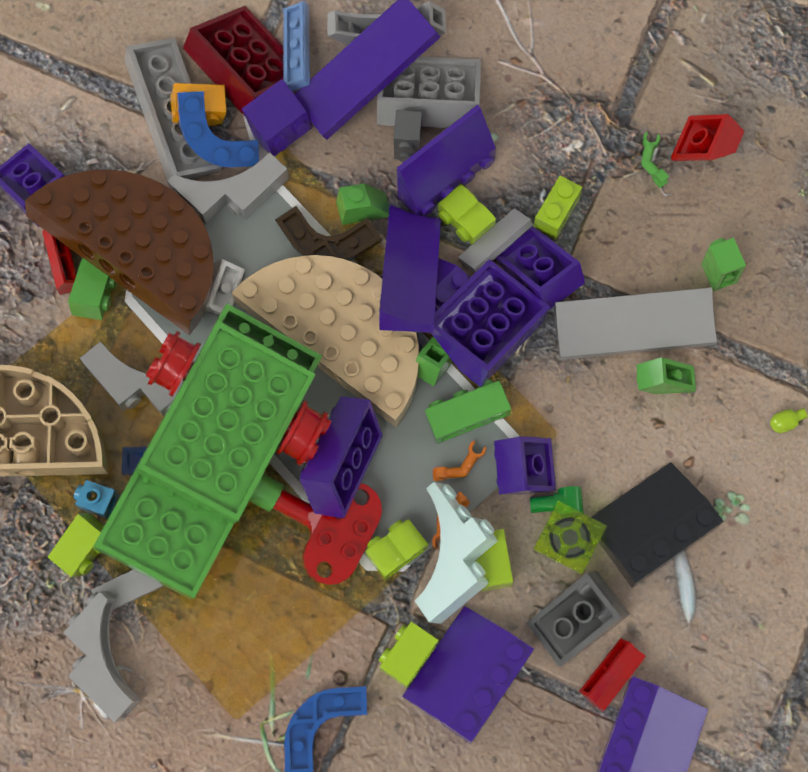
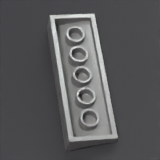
[124,38,222,181]
[554,288,717,360]

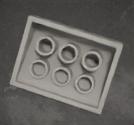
[377,57,481,128]

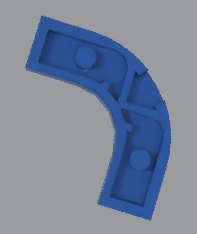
[177,91,259,167]
[284,687,367,772]

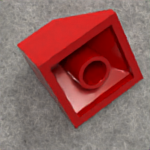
[670,114,745,161]

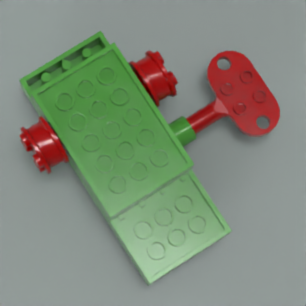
[92,303,382,600]

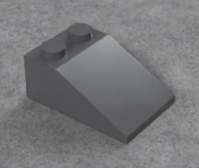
[527,571,630,667]

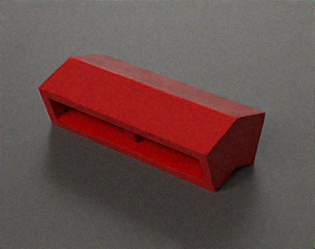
[42,230,76,295]
[579,638,646,712]

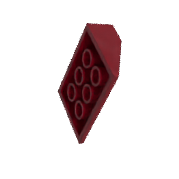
[183,6,284,115]

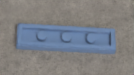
[283,1,310,91]

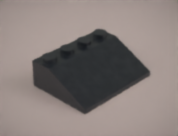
[584,462,724,588]

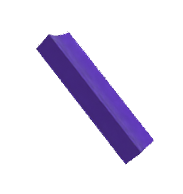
[294,0,441,140]
[379,205,441,333]

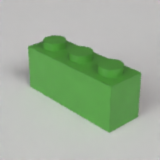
[425,380,511,444]

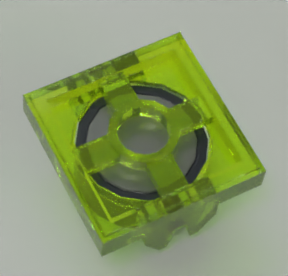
[533,501,607,575]

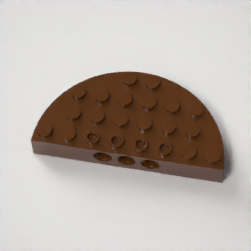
[25,170,214,335]

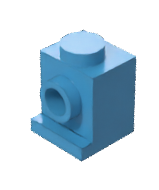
[74,480,119,520]

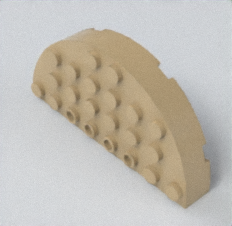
[231,255,419,428]
[0,365,108,477]

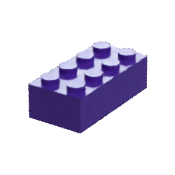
[300,396,383,518]

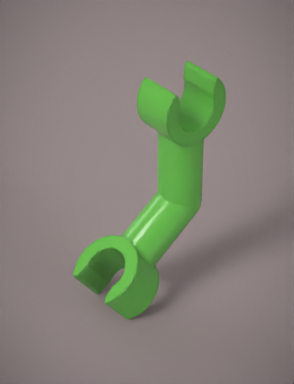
[641,132,669,188]

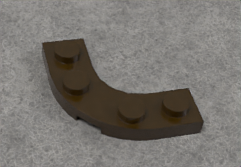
[275,206,382,261]

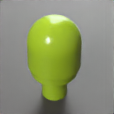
[770,408,808,433]

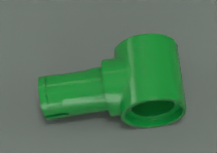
[530,486,584,518]

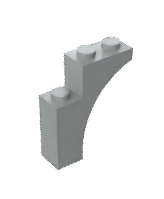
[327,1,446,46]
[167,152,290,224]
[80,341,183,417]
[63,591,141,723]

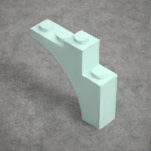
[415,482,498,624]

